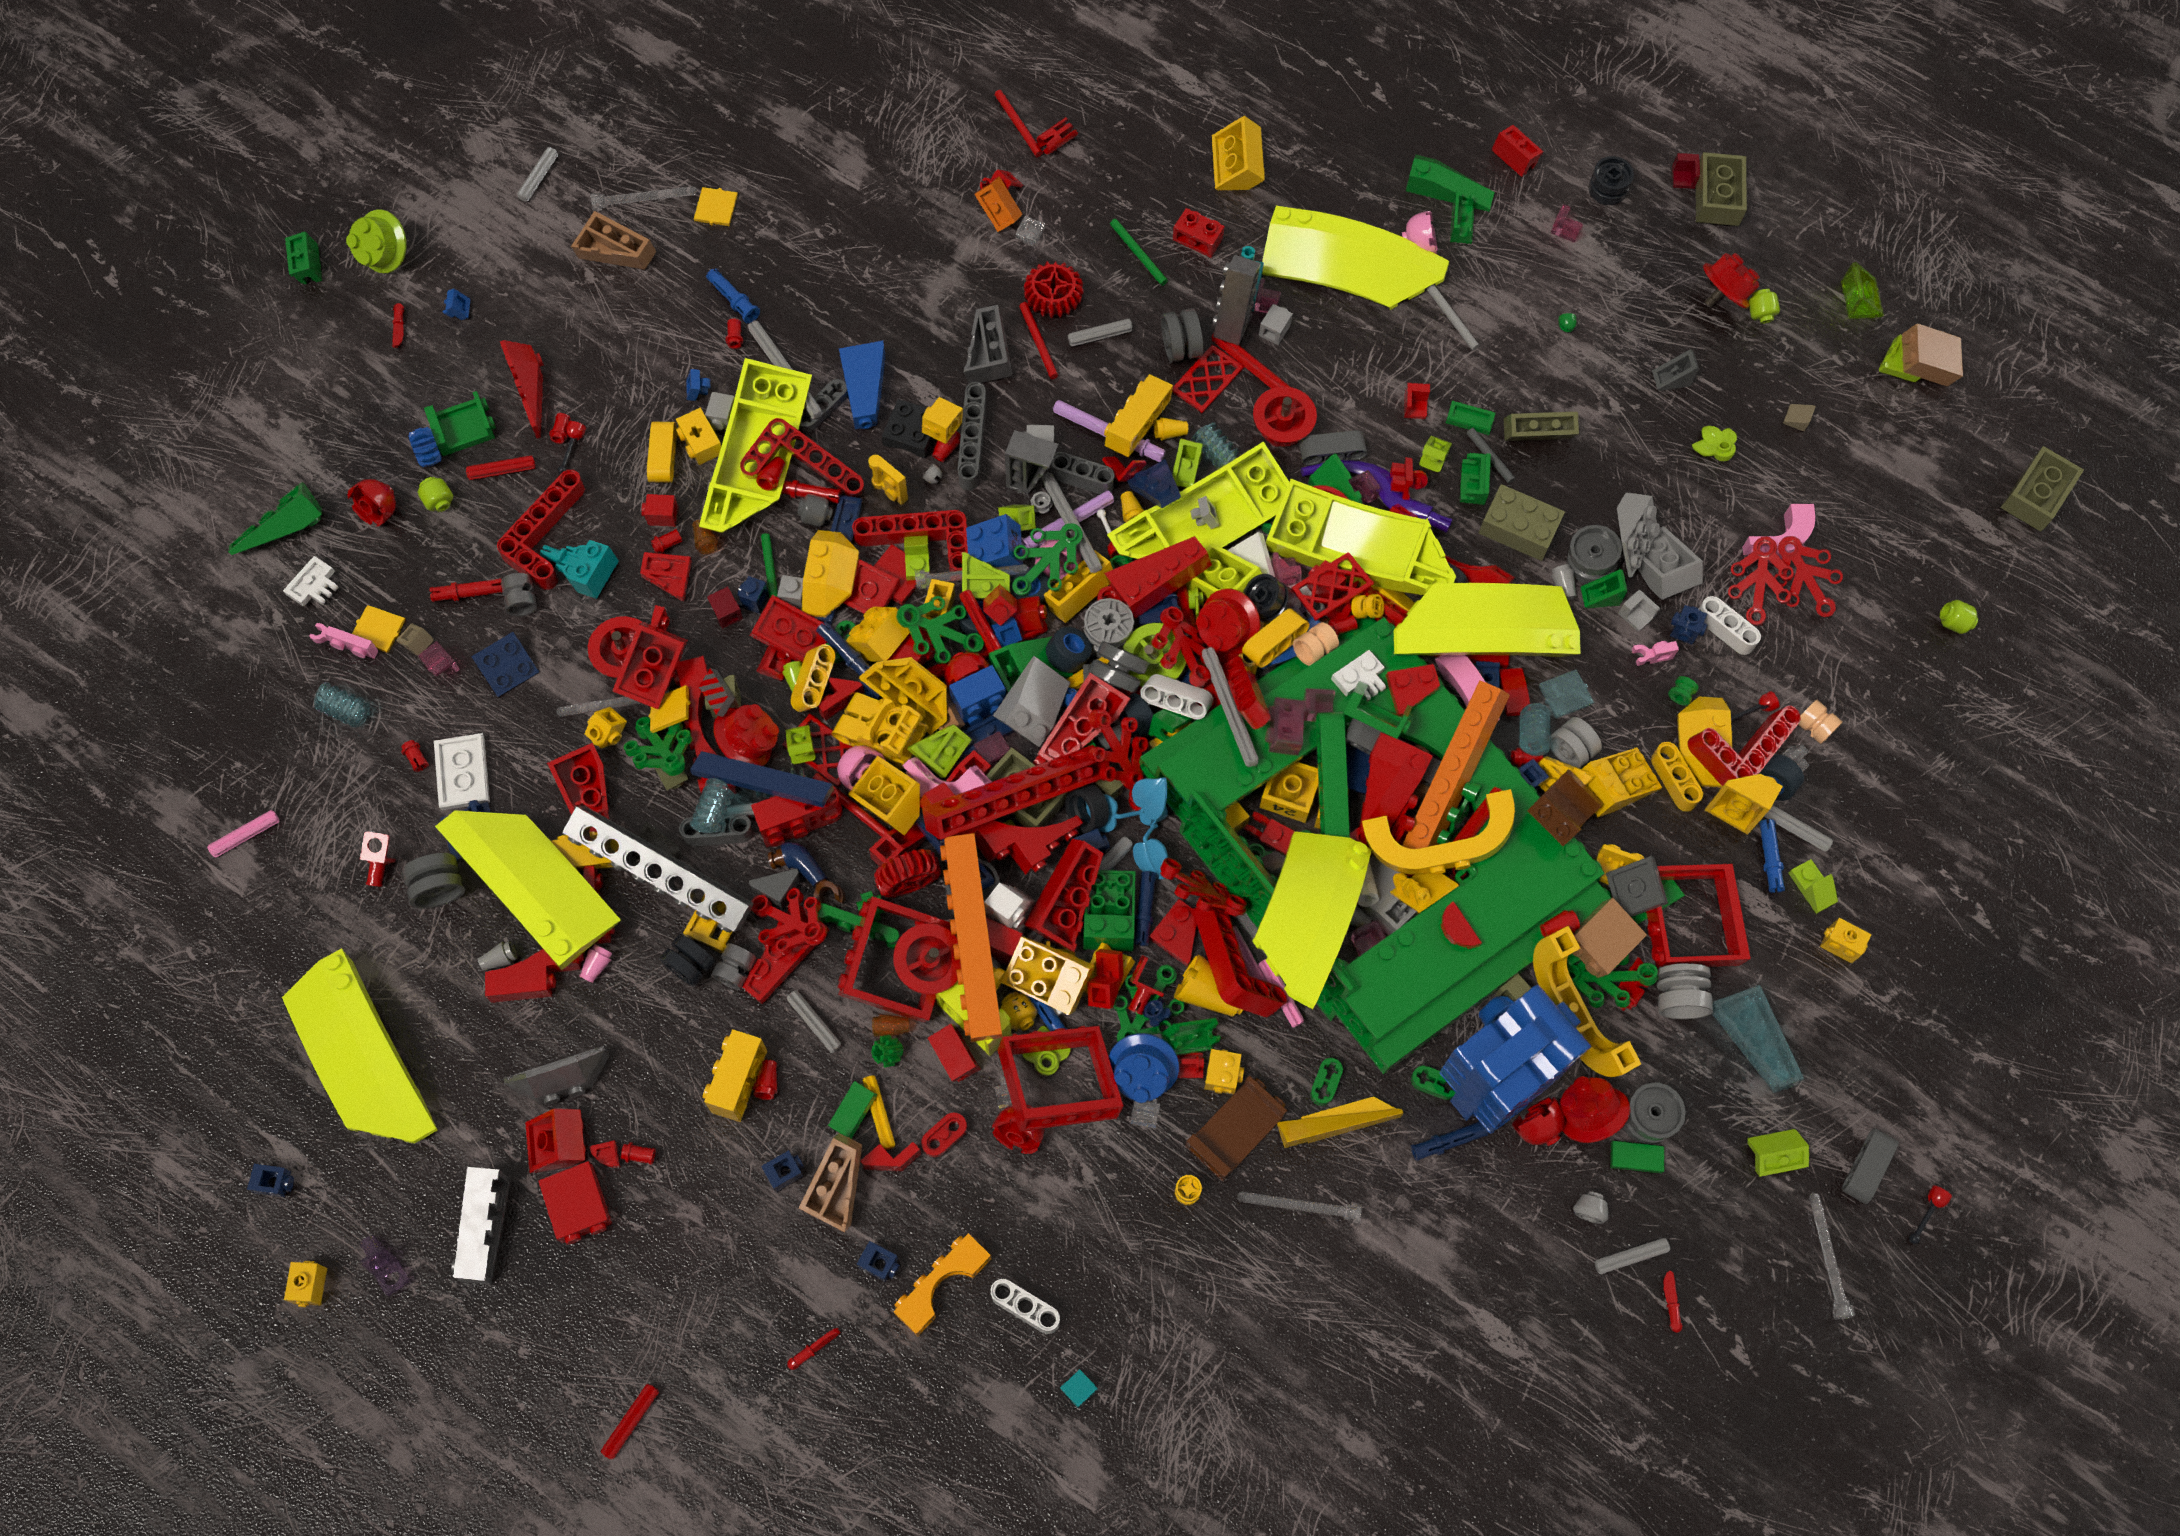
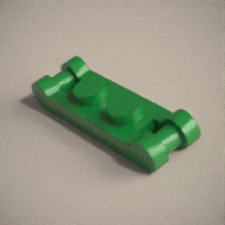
[818,903,900,949]

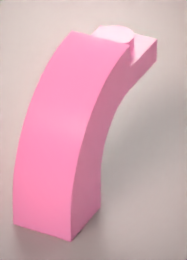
[1742,504,1815,563]
[1435,655,1500,721]
[903,757,992,798]

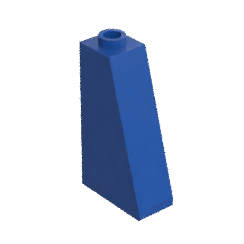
[839,341,886,429]

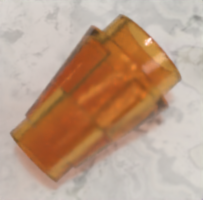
[692,520,718,555]
[872,1014,909,1039]

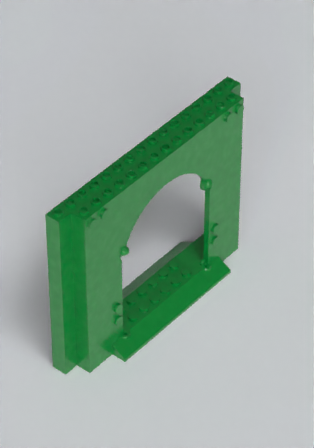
[1139,616,1611,1074]

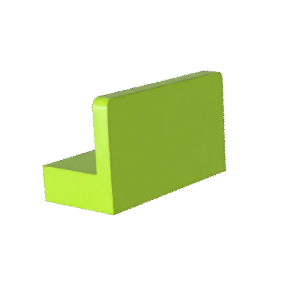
[1747,1129,1809,1177]

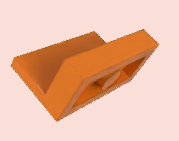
[974,177,1022,232]

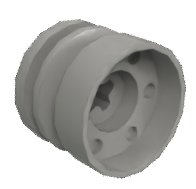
[1084,598,1134,658]
[1657,964,1713,1019]

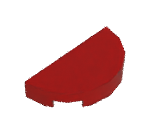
[1441,901,1482,949]

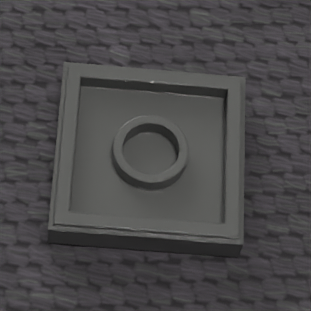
[1606,856,1668,917]

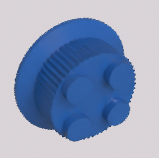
[1109,1033,1179,1103]

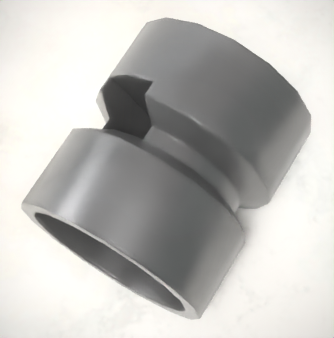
[501,573,537,617]
[711,943,757,990]

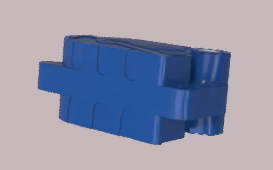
[1440,985,1592,1134]

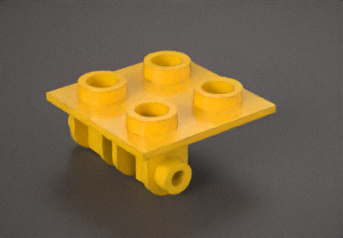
[1390,872,1459,913]

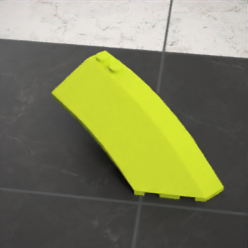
[1262,206,1449,310]
[699,358,812,533]
[1107,442,1289,559]
[1266,479,1456,595]
[1394,583,1581,657]
[435,810,621,970]
[1252,831,1372,1009]
[282,948,438,1144]

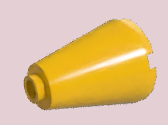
[1174,955,1243,1017]

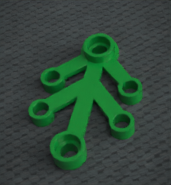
[1012,523,1083,597]
[896,596,984,664]
[623,717,693,776]
[1437,782,1482,870]
[1568,954,1658,1008]
[1113,965,1184,1042]

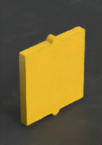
[694,187,738,226]
[352,605,406,653]
[648,685,691,733]

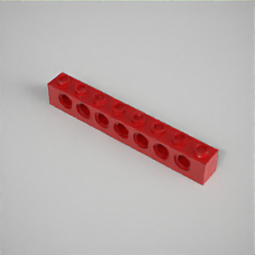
[922,745,1110,840]

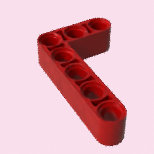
[740,418,864,497]
[497,470,585,590]
[852,510,968,580]
[1197,656,1270,729]
[1688,706,1801,786]
[1193,898,1288,1018]

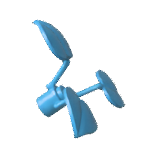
[1085,778,1168,879]

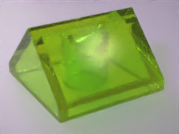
[1841,262,1884,319]

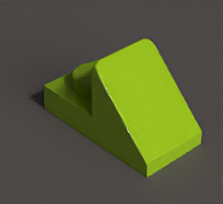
[1419,436,1452,472]
[1172,439,1203,488]
[904,536,930,581]
[785,725,816,764]
[1788,859,1838,914]

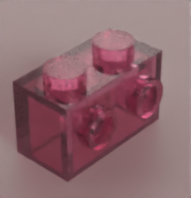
[1265,697,1305,756]

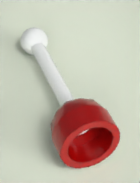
[1097,509,1123,558]

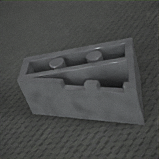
[964,305,1013,384]
[1005,430,1058,494]

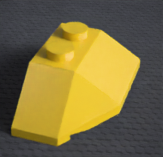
[802,530,859,618]
[859,657,947,735]
[1677,697,1732,788]

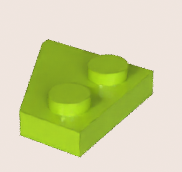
[1879,334,1920,382]
[962,552,1010,599]
[907,725,972,778]

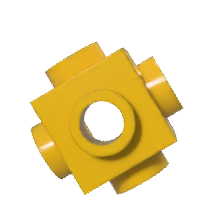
[584,707,627,749]

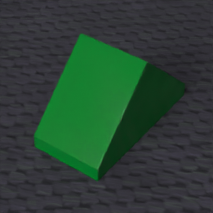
[1581,569,1627,609]

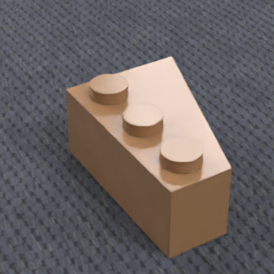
[571,211,656,270]
[799,1133,862,1232]

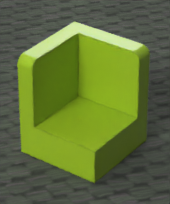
[998,505,1036,531]

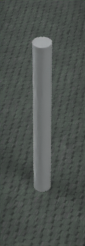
[1426,284,1480,351]

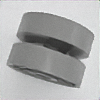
[1548,717,1602,768]

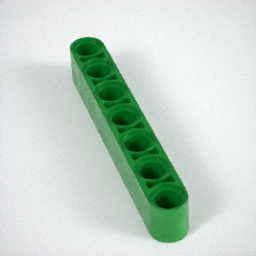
[1316,712,1350,838]

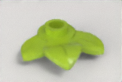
[1692,426,1737,461]
[1188,587,1203,626]
[1022,1026,1071,1076]

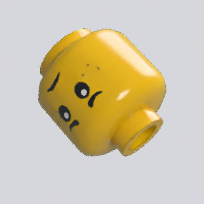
[1001,992,1037,1031]

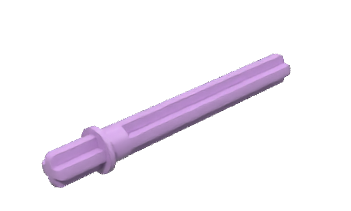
[1053,400,1165,462]
[1021,491,1114,555]

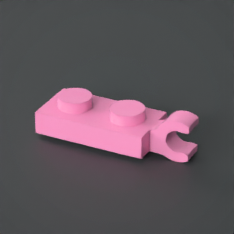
[310,623,378,659]

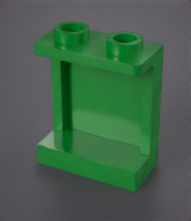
[424,391,496,456]
[1344,681,1414,739]

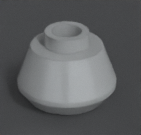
[1573,1191,1609,1224]

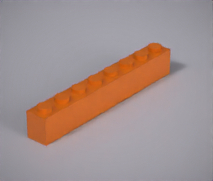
[1402,680,1510,849]
[940,833,1002,1042]

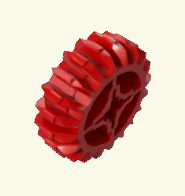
[1024,261,1083,318]
[874,849,941,898]

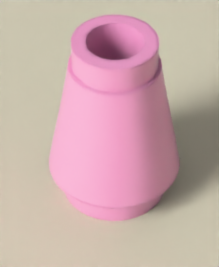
[580,944,612,983]

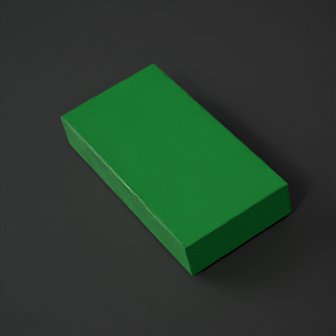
[1446,401,1496,435]
[828,1081,877,1139]
[1610,1141,1664,1173]

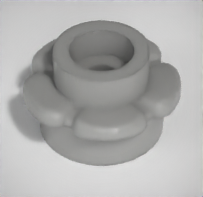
[1030,492,1053,514]

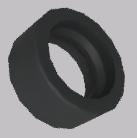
[1065,784,1109,833]

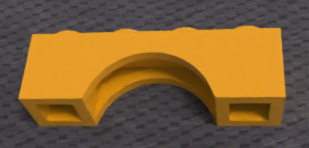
[893,1233,991,1337]

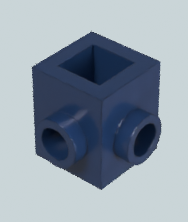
[1670,605,1707,645]

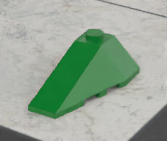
[1406,155,1495,212]
[1308,453,1363,504]
[228,482,322,555]

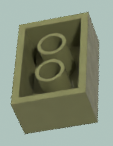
[1696,152,1747,226]
[2000,446,2084,532]
[1478,484,1565,561]
[986,747,1068,827]

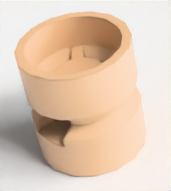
[1293,622,1339,666]
[1798,700,1843,745]

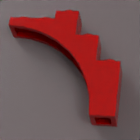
[920,782,1083,875]
[485,865,615,1003]

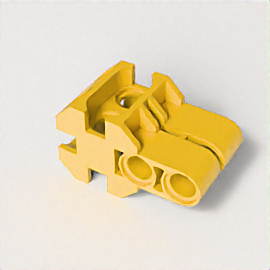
[831,693,928,769]

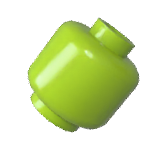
[1748,289,1780,324]
[417,477,453,512]
[1940,600,1978,634]

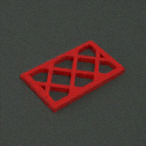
[1172,344,1244,413]
[1291,552,1374,621]
[782,714,852,787]

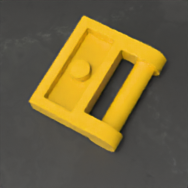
[868,455,908,505]
[683,894,733,953]

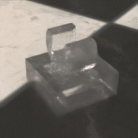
[1016,216,1045,246]
[1782,744,1809,772]
[994,1076,1012,1109]
[1130,1099,1160,1129]

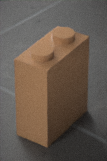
[1902,323,1963,386]
[1572,898,1647,978]

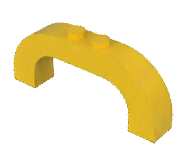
[1362,789,1515,875]
[1533,926,1641,1077]

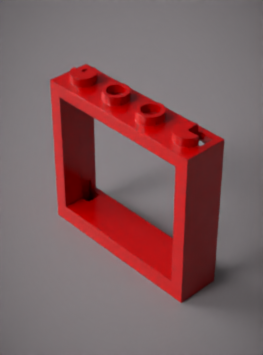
[1645,864,1751,969]
[837,896,951,1022]
[997,1025,1123,1131]

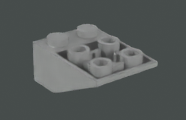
[1617,493,1660,577]
[1357,855,1419,935]

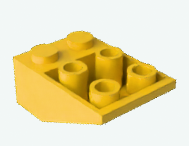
[1582,748,1662,817]
[1001,936,1095,1015]

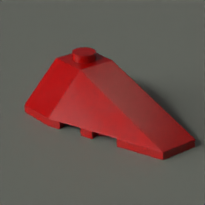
[500,340,544,439]
[1038,673,1131,761]
[1359,732,1433,834]
[547,743,609,834]

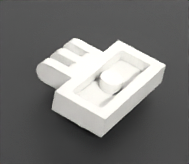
[283,556,338,607]
[1331,650,1386,700]

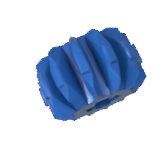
[408,427,442,467]

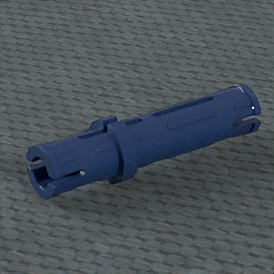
[816,621,871,676]
[1134,871,1157,946]
[1411,1121,1488,1161]

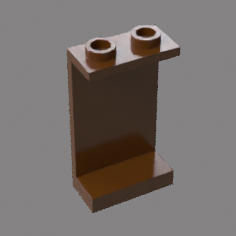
[1527,769,1604,846]
[1185,1076,1287,1182]

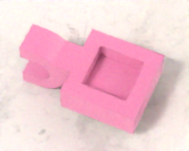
[1631,641,1679,666]

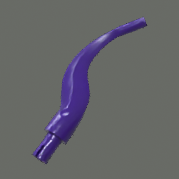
[1301,460,1453,533]

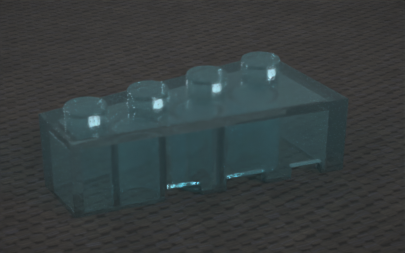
[1712,985,1804,1093]

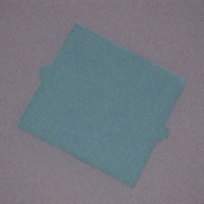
[1538,670,1594,719]

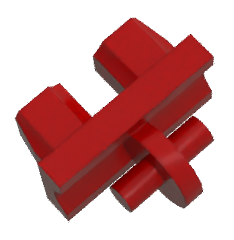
[1390,457,1428,500]

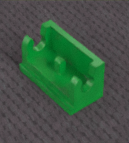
[1450,191,1474,244]
[285,231,322,285]
[1460,453,1491,505]
[1149,709,1194,742]
[1161,1018,1221,1056]

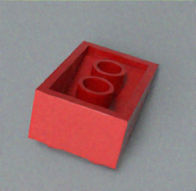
[613,622,688,709]

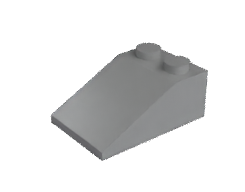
[1637,526,1703,599]
[993,656,1070,747]

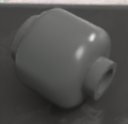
[797,494,832,527]

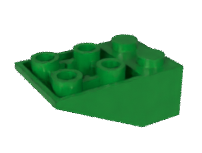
[989,637,1073,695]
[1083,870,1135,951]

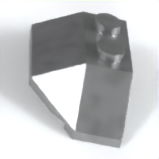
[503,1045,609,1105]

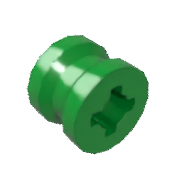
[1668,676,1699,706]

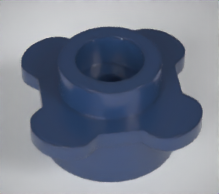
[1143,999,1171,1027]

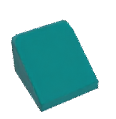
[1060,1369,1098,1408]

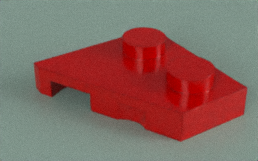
[640,552,692,601]
[1386,664,1440,716]
[1149,899,1197,967]

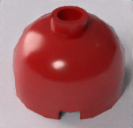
[347,479,396,526]
[944,652,990,691]
[1512,1097,1565,1146]
[992,1105,1045,1154]

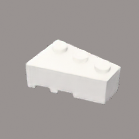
[984,883,1036,933]

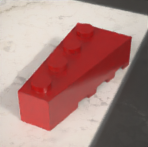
[1104,536,1212,618]
[1024,839,1104,953]

